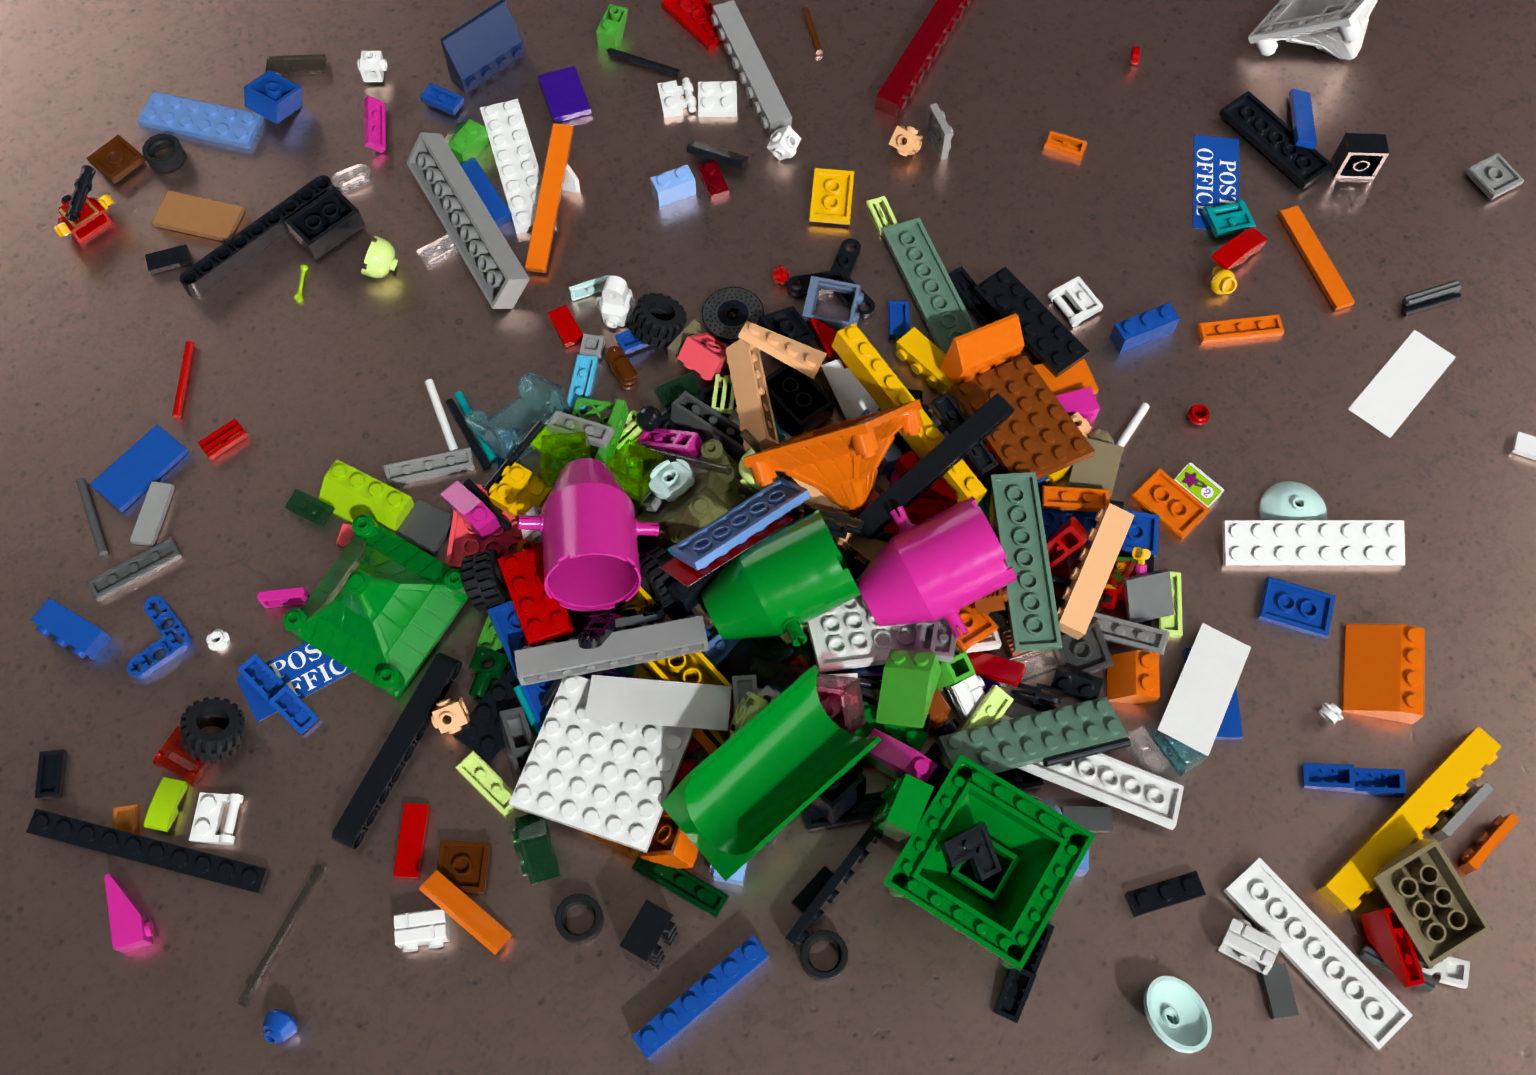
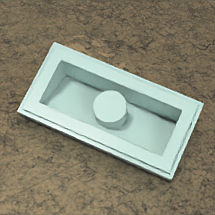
[568,275,609,301]

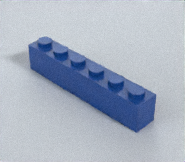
[632,935,769,1061]

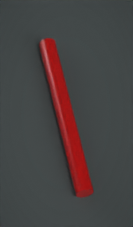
[172,341,195,419]

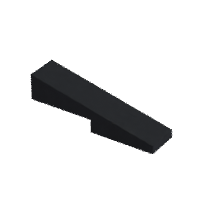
[993,923,1055,1023]

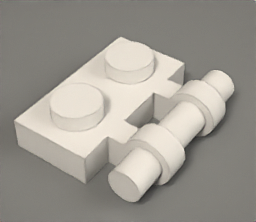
[657,77,697,118]

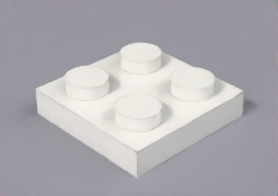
[698,81,737,117]

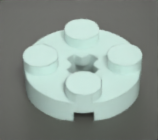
[649,459,695,502]

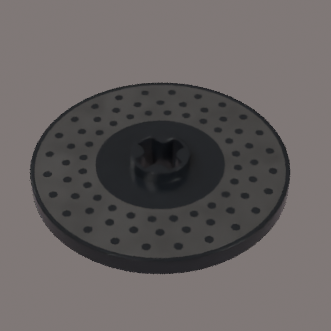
[702,287,764,342]

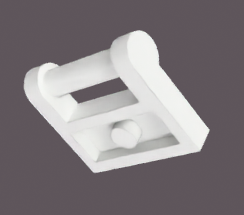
[1048,276,1103,327]
[189,792,244,845]

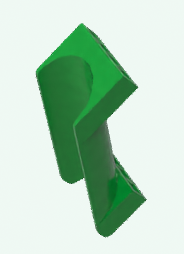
[660,665,882,881]

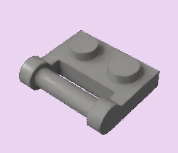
[912,619,959,663]

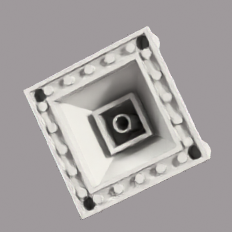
[1248,0,1378,60]

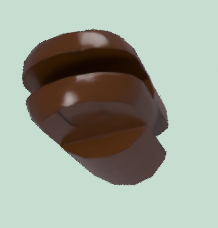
[605,346,637,390]

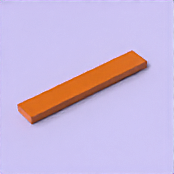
[1278,206,1355,311]

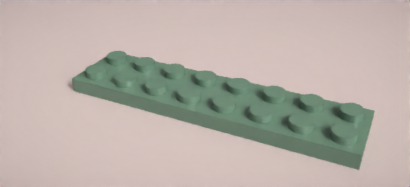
[882,217,976,354]
[989,472,1062,652]
[937,697,1128,774]

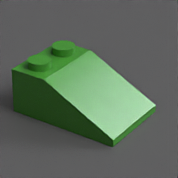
[876,649,941,728]

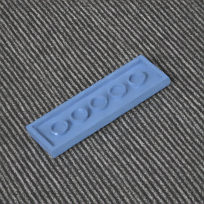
[137,91,264,149]
[670,477,810,571]

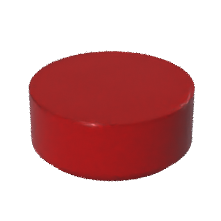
[1130,46,1140,66]

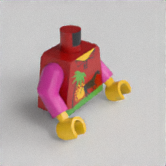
[1081,544,1151,609]

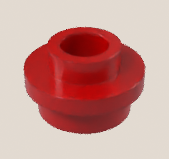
[773,264,789,285]
[1187,404,1210,425]

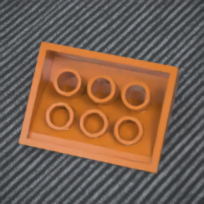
[1342,624,1425,724]

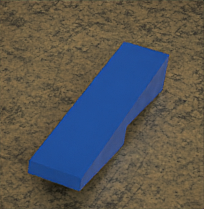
[460,158,512,227]
[237,654,319,735]
[1303,763,1406,798]

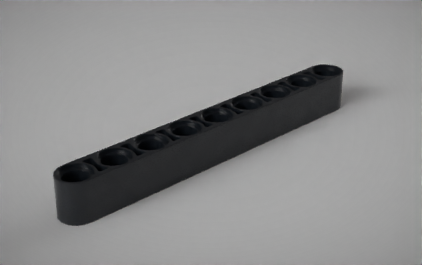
[179,175,334,297]
[853,393,1015,539]
[332,652,462,850]

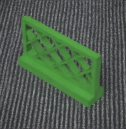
[551,397,629,474]

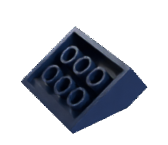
[440,0,526,94]

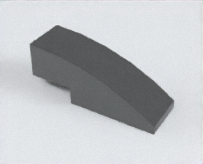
[499,706,534,786]

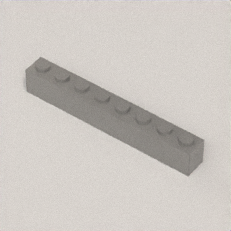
[710,0,792,136]
[514,615,709,686]

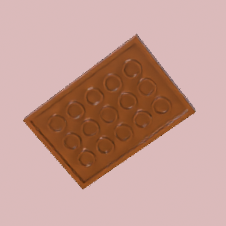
[950,355,1095,480]

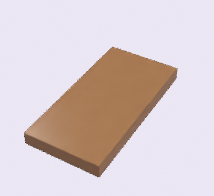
[152,190,245,242]

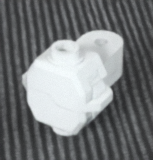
[596,275,636,328]

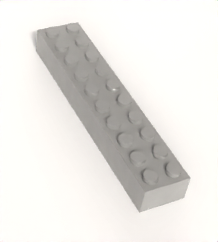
[406,132,530,309]

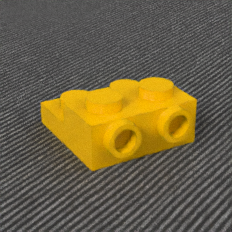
[489,462,553,519]

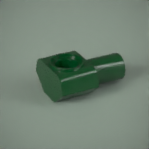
[468,647,508,700]

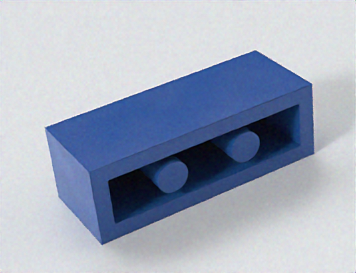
[1109,302,1180,354]
[31,598,112,661]

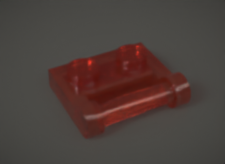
[153,726,211,787]

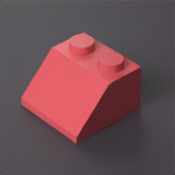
[677,332,729,381]

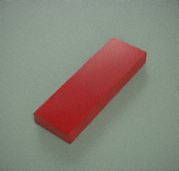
[967,651,1026,687]
[393,803,430,879]

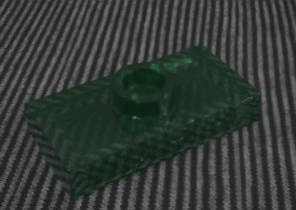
[654,372,701,409]
[285,489,335,528]

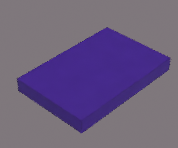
[538,66,591,123]

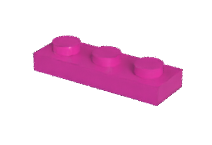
[364,95,386,154]

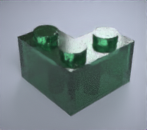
[512,813,560,885]

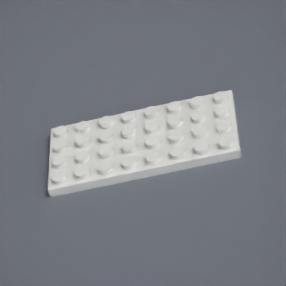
[807,595,1002,673]

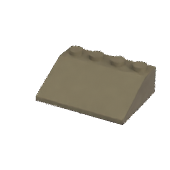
[1372,838,1492,968]

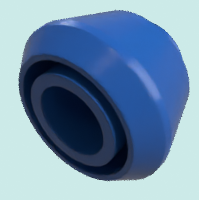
[262,1009,298,1044]

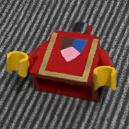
[54,194,115,243]

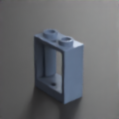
[802,276,864,329]

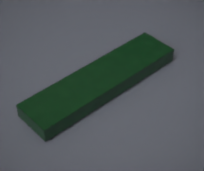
[632,855,729,919]

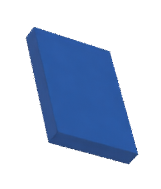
[1258,576,1335,639]

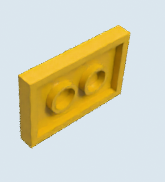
[809,168,854,225]

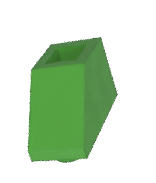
[596,4,628,51]
[937,651,976,689]

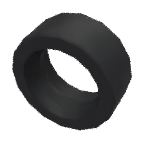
[142,133,185,173]
[555,893,604,945]
[800,930,848,982]

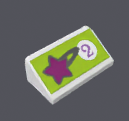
[1174,462,1224,508]

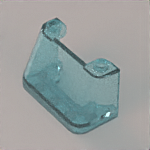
[464,372,571,462]

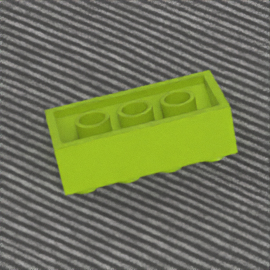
[317,459,415,534]

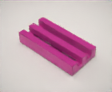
[257,587,310,608]

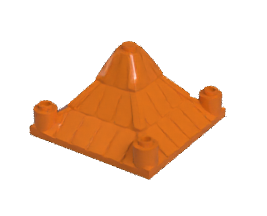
[742,399,924,514]

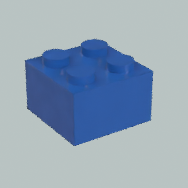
[244,70,302,124]

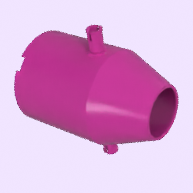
[517,458,659,612]
[856,495,1017,639]

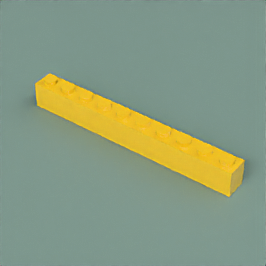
[832,323,987,505]
[895,327,1071,486]
[1317,726,1502,913]

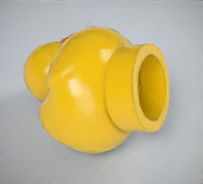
[1210,266,1237,295]

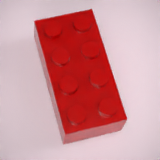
[497,545,574,647]

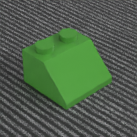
[444,119,490,164]

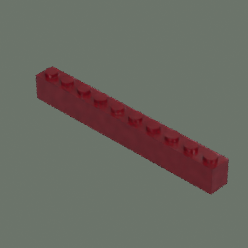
[875,0,971,117]

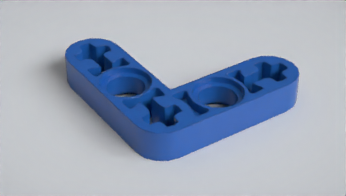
[126,595,192,680]

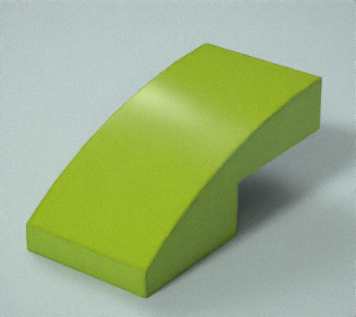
[143,777,188,832]

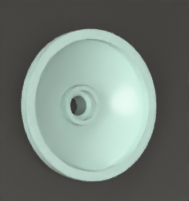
[1259,481,1327,520]
[1143,976,1212,1053]

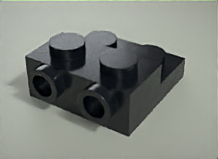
[757,306,816,344]

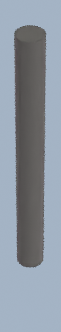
[76,478,108,556]

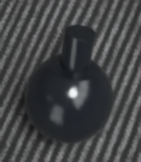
[636,405,662,432]

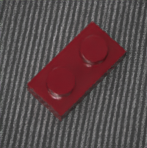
[697,161,729,201]

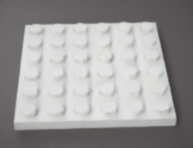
[508,675,695,853]

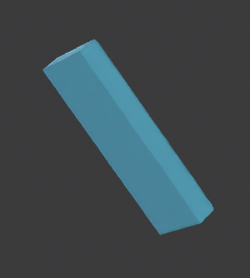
[565,354,599,415]

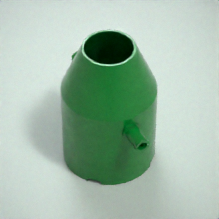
[701,510,861,646]

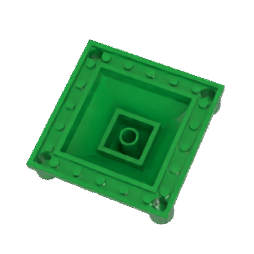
[283,514,468,699]
[882,754,1096,971]

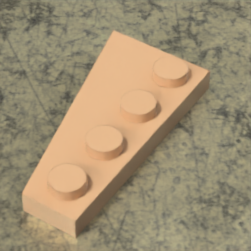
[738,321,827,379]

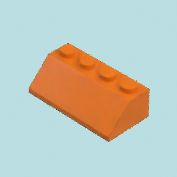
[940,313,1024,384]

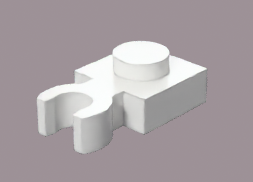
[1421,957,1470,989]

